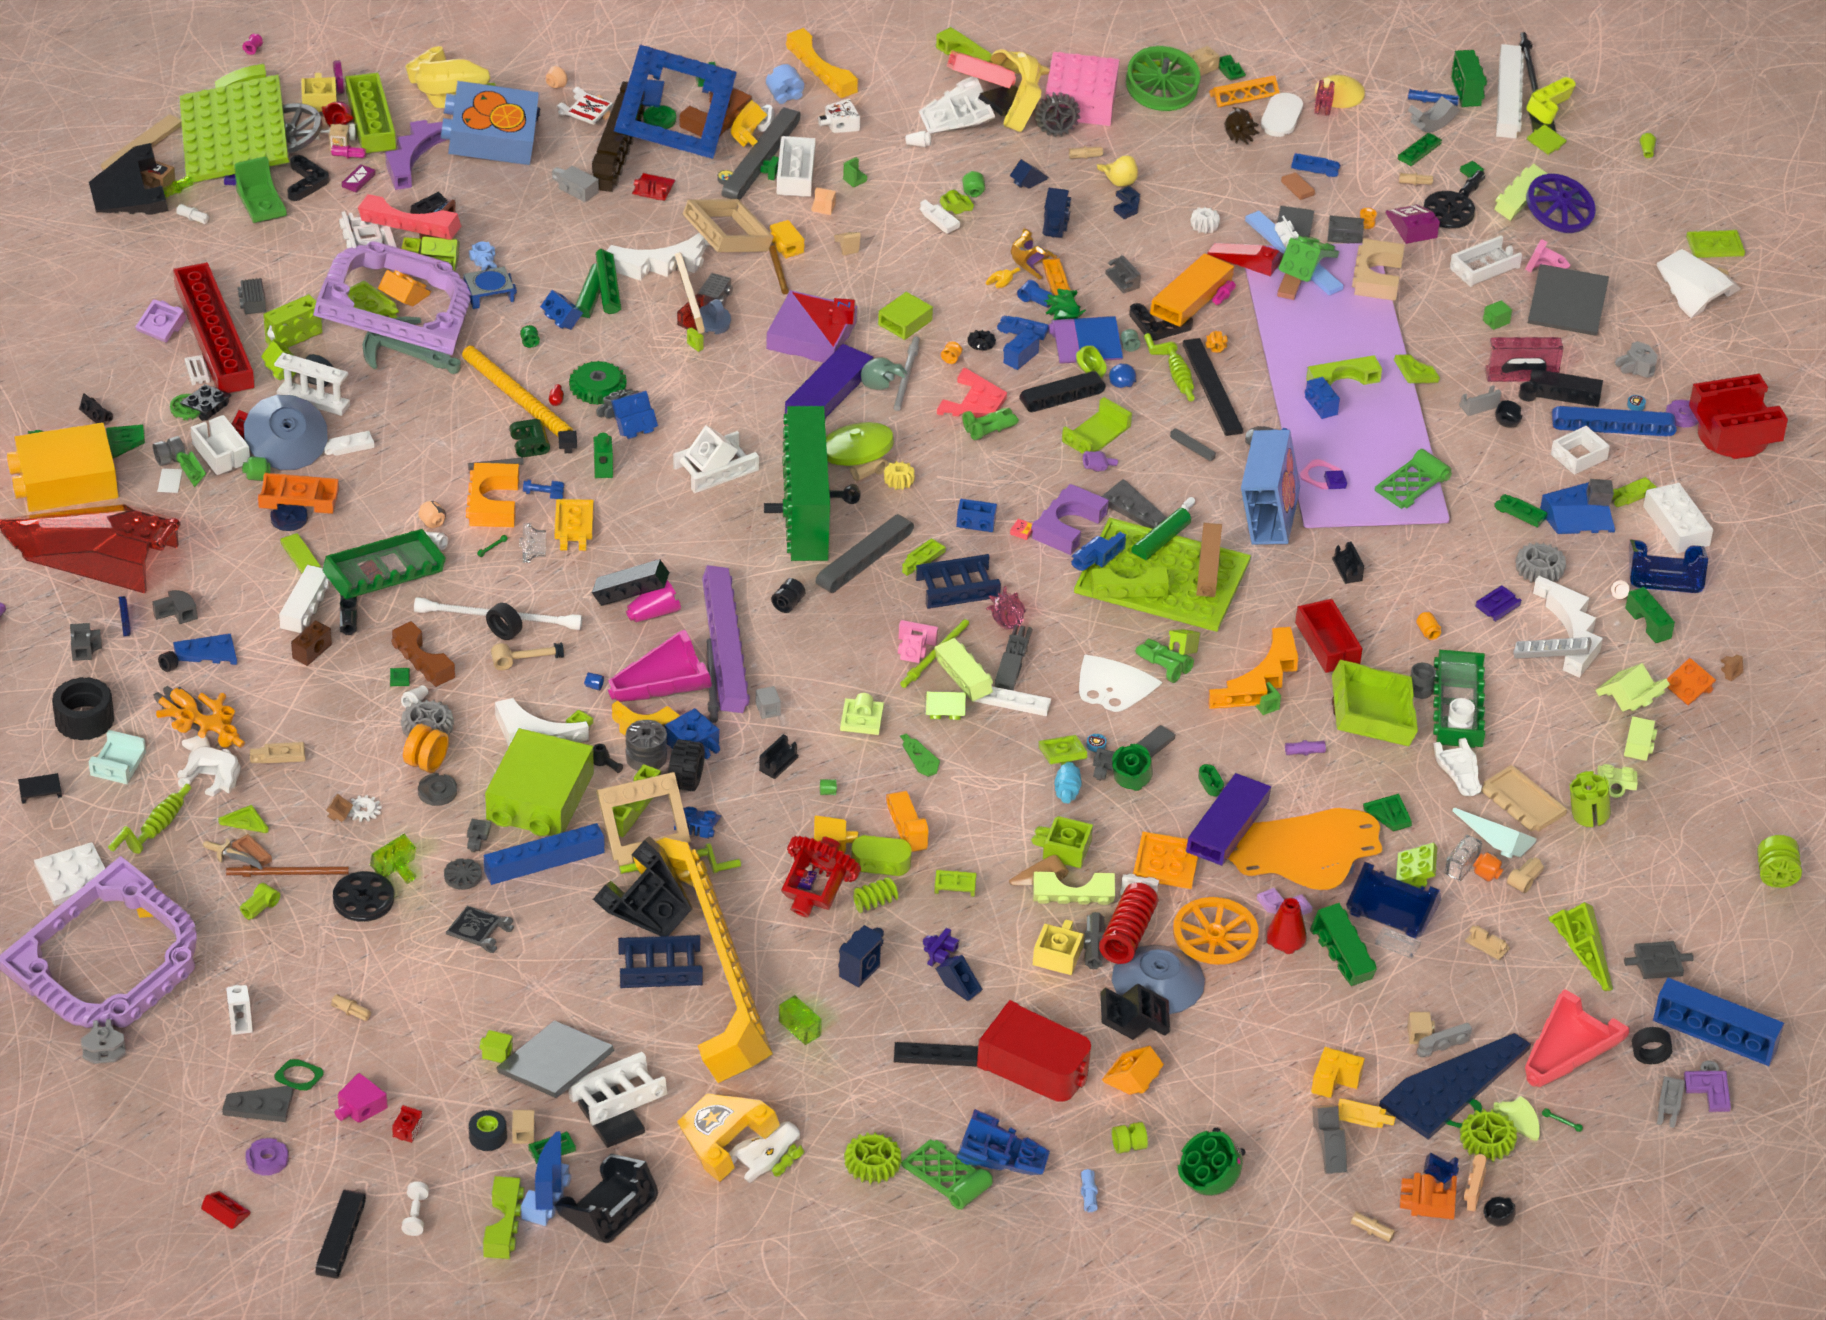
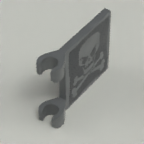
[446,906,514,953]

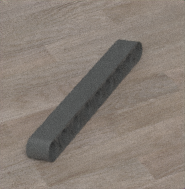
[722,107,801,200]

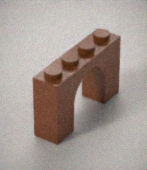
[680,87,752,137]

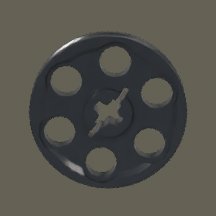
[1424,191,1475,228]
[333,871,394,922]

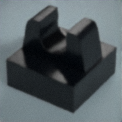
[558,431,577,454]

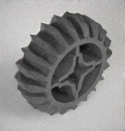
[1035,92,1080,137]

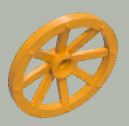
[1173,897,1259,965]

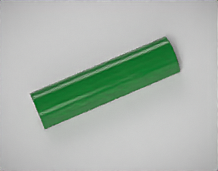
[595,248,621,314]
[575,263,601,318]
[1131,508,1191,560]

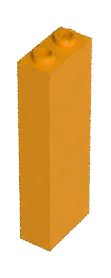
[1150,253,1234,327]

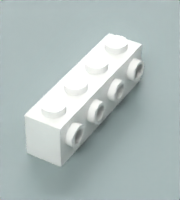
[279,565,331,633]

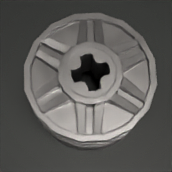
[625,720,667,771]

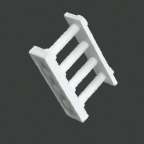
[274,353,350,416]
[673,431,759,493]
[568,1052,667,1126]

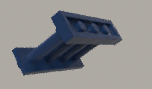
[915,554,1001,609]
[618,935,703,988]

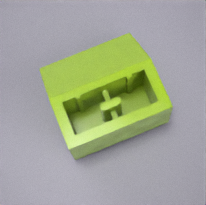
[421,237,460,272]

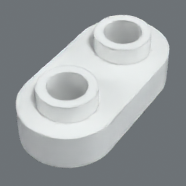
[757,105,775,132]

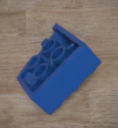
[1540,482,1615,534]

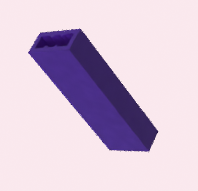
[785,344,873,418]
[1186,773,1271,866]

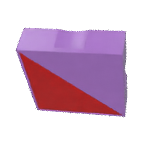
[766,290,857,363]

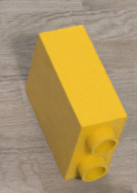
[7,423,118,512]

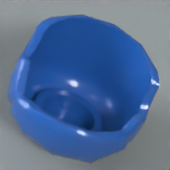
[1109,363,1137,388]

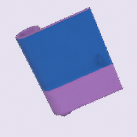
[1048,316,1123,364]

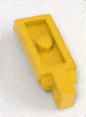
[1338,1098,1396,1128]

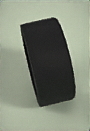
[486,602,523,640]
[1632,1027,1673,1064]

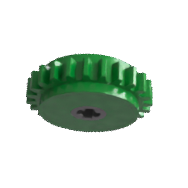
[569,361,627,405]

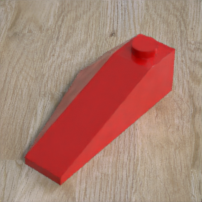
[1207,243,1284,277]

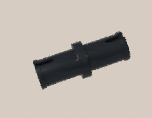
[1459,170,1486,197]

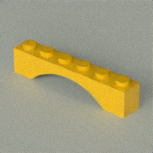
[786,28,858,98]

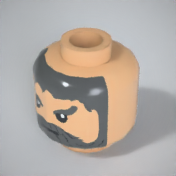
[418,501,446,528]

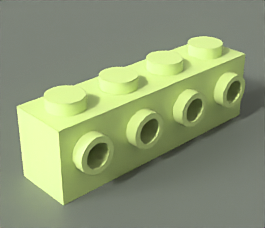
[1494,163,1548,221]
[934,638,993,702]

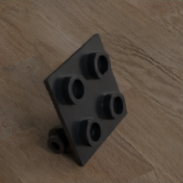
[180,384,232,421]

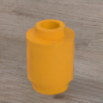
[1416,612,1441,640]

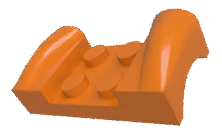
[258,473,339,514]

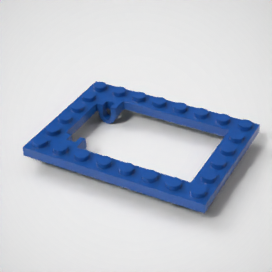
[614,45,737,159]

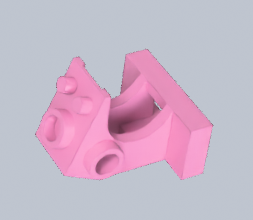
[1525,239,1571,273]
[898,620,938,663]

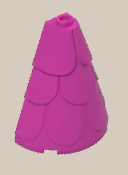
[607,629,712,702]

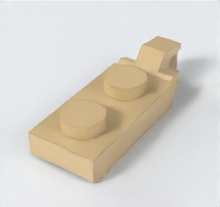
[250,742,305,764]

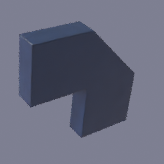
[1114,186,1140,220]

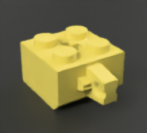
[301,73,337,113]
[1033,919,1085,975]

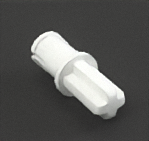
[177,204,209,224]

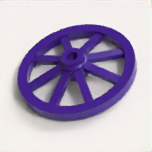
[1526,174,1596,233]

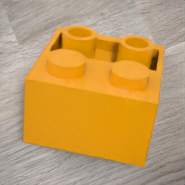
[378,270,431,307]

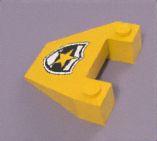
[677,1094,780,1182]

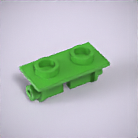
[176,451,207,487]

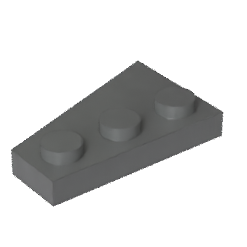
[222,1086,294,1122]

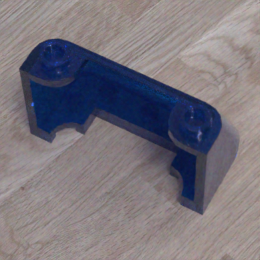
[1629,539,1709,593]
[1346,862,1441,939]

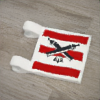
[557,87,613,125]

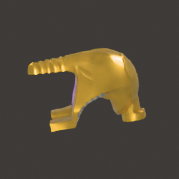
[1011,228,1057,279]

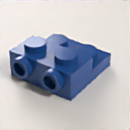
[611,391,658,439]

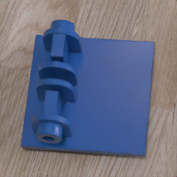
[674,807,722,839]

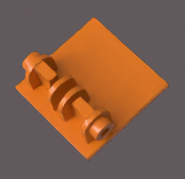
[1667,658,1716,706]

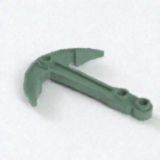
[362,317,461,374]

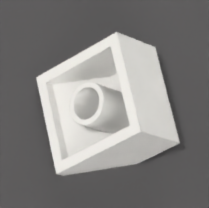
[685,425,738,473]

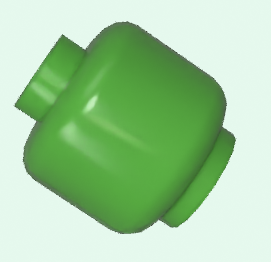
[962,171,985,197]
[242,456,270,481]

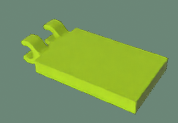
[348,280,399,318]

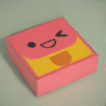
[1010,519,1033,540]

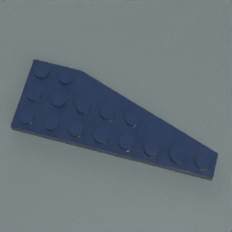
[1379,1033,1531,1140]

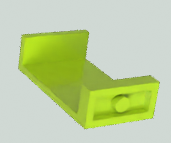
[1062,397,1132,454]

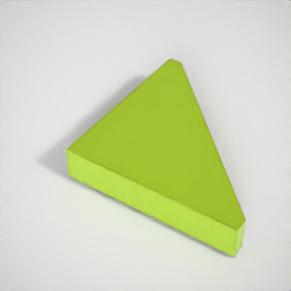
[218,805,268,833]

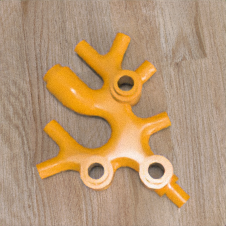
[156,688,245,748]

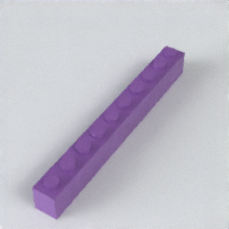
[702,565,750,713]

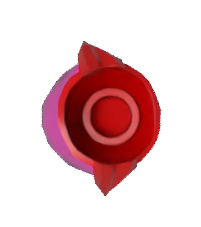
[322,102,354,127]

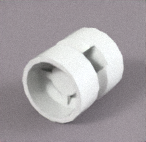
[1448,698,1475,730]

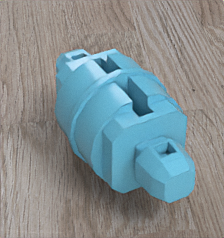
[1054,762,1082,804]

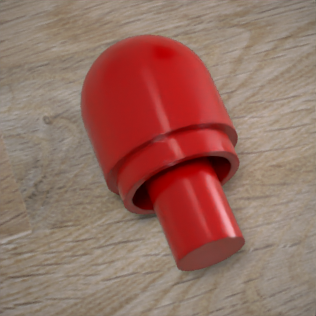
[549,384,564,406]

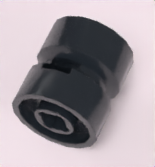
[771,578,806,613]

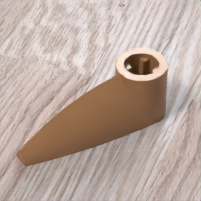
[1009,855,1069,886]

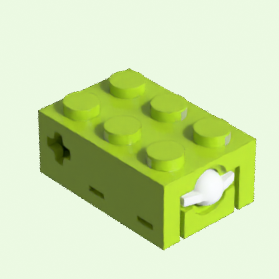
[263,294,323,348]

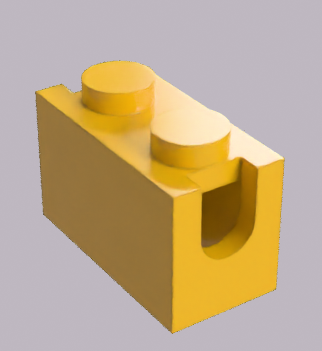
[770,220,804,259]

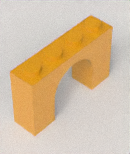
[466,463,519,527]

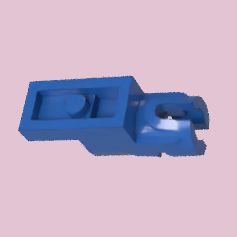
[1071,532,1126,571]

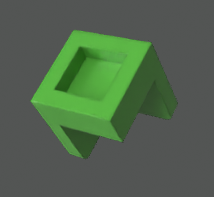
[843,157,867,188]
[1255,682,1281,715]

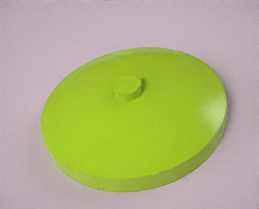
[826,422,894,466]

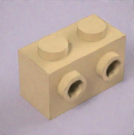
[1180,45,1220,76]

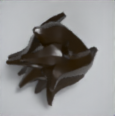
[1224,107,1259,145]

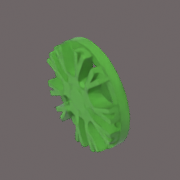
[170,394,200,420]

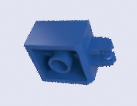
[664,708,720,759]

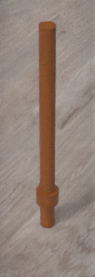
[226,865,349,877]

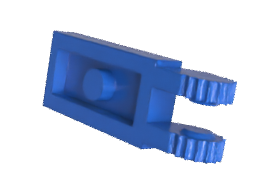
[1291,153,1340,177]
[997,315,1049,341]

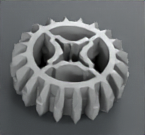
[1515,542,1566,583]
[401,699,454,738]

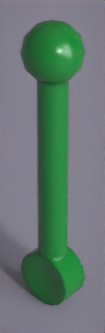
[477,535,508,557]
[1542,1108,1583,1132]

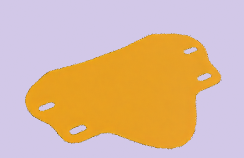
[1228,808,1382,890]

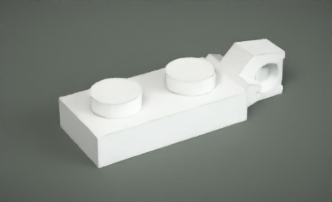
[920,199,960,234]

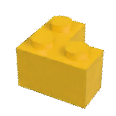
[1311,1047,1365,1098]

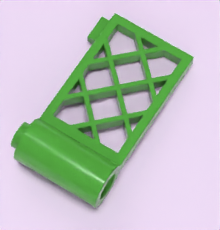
[1375,449,1452,509]
[901,1139,993,1210]

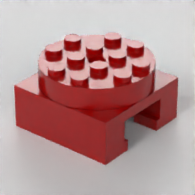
[1689,373,1788,459]

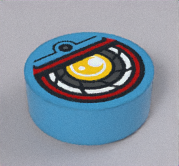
[1627,395,1646,411]
[1087,734,1106,752]

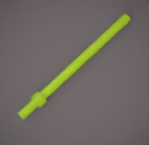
[900,619,969,688]

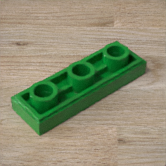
[1398,133,1442,166]

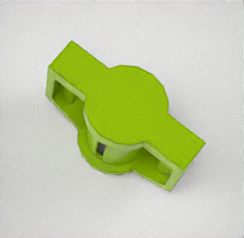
[939,190,974,214]

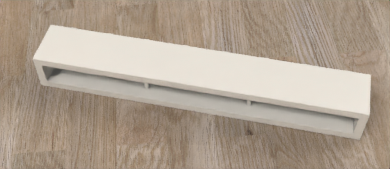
[1496,44,1524,138]

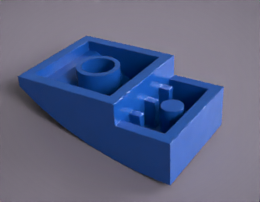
[535,1131,562,1210]

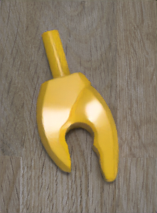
[986,267,1020,288]

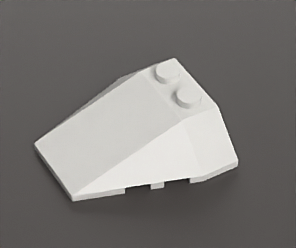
[919,76,995,133]
[1657,249,1740,319]

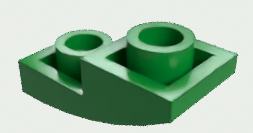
[1219,55,1246,80]

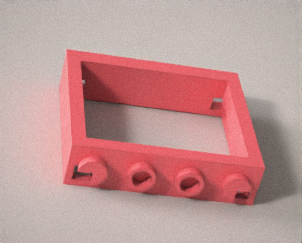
[947,50,1016,88]

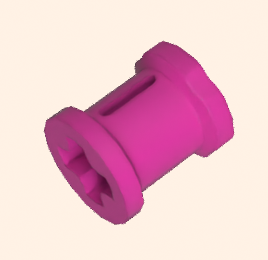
[242,33,263,55]

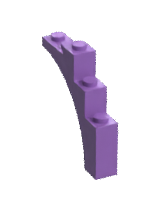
[385,120,447,190]

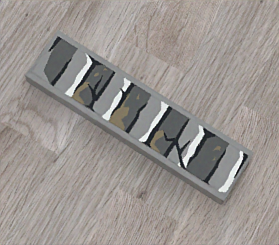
[1513,637,1592,659]

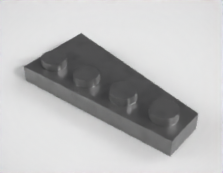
[1101,479,1167,529]

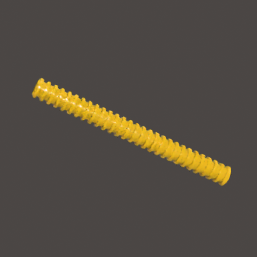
[462,345,573,437]

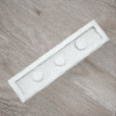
[974,686,1051,716]

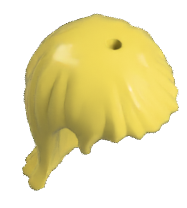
[1097,155,1138,187]

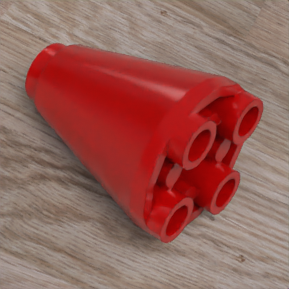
[1266,898,1307,955]

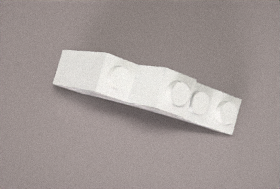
[495,698,589,746]

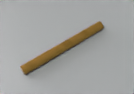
[769,245,789,295]

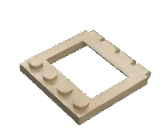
[596,772,691,866]

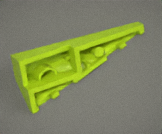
[1548,902,1613,991]

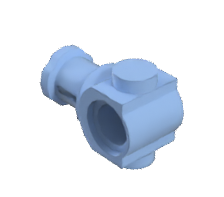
[469,242,497,271]

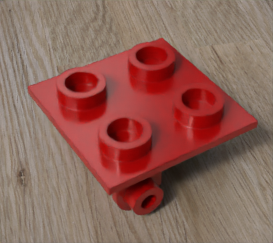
[632,173,675,201]

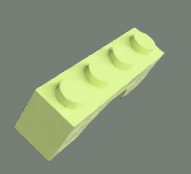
[1033,872,1115,905]

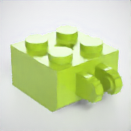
[1031,816,1093,868]

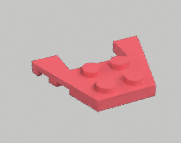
[937,368,1007,418]

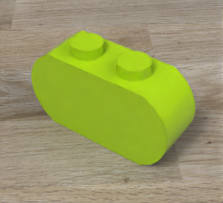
[851,835,912,876]

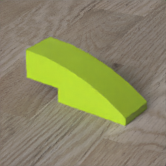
[215,64,266,88]

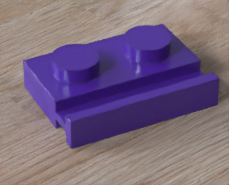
[1475,585,1522,621]

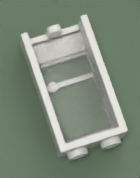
[1450,236,1522,287]

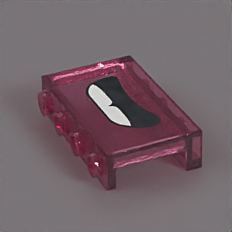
[1485,337,1564,382]

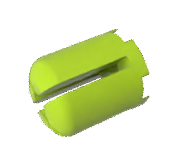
[1570,771,1611,828]

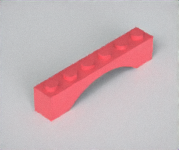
[358,194,461,240]

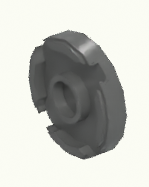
[418,773,457,806]

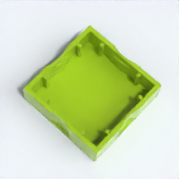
[1332,660,1418,746]

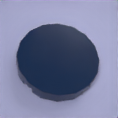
[270,504,308,531]

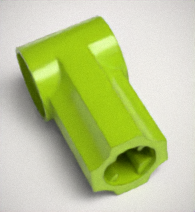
[239,882,281,920]

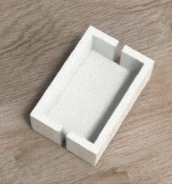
[190,415,250,475]

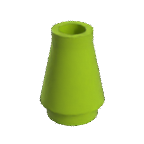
[1639,133,1656,158]

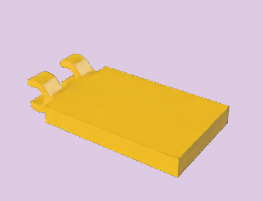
[555,499,593,551]

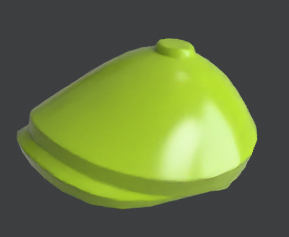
[1076,345,1106,377]

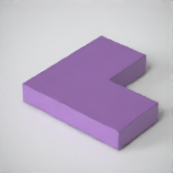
[1684,1071,1731,1112]

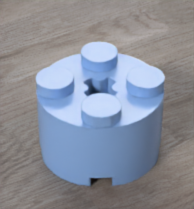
[766,64,804,104]

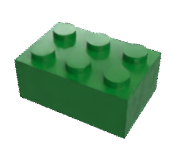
[1451,50,1487,107]

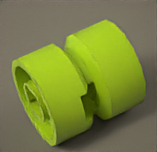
[1111,1122,1148,1154]

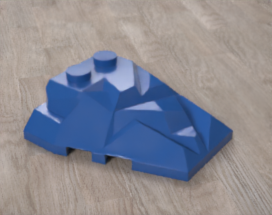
[956,1109,1050,1175]

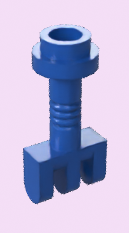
[522,479,564,499]

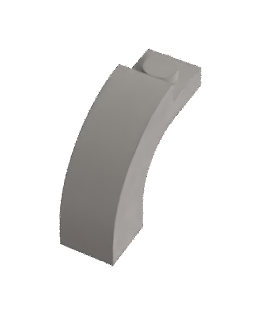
[1408,96,1460,133]

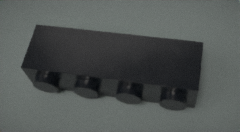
[592,559,670,606]

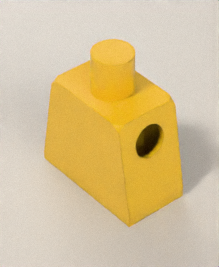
[814,816,858,854]

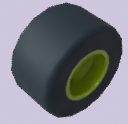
[469,1110,507,1151]

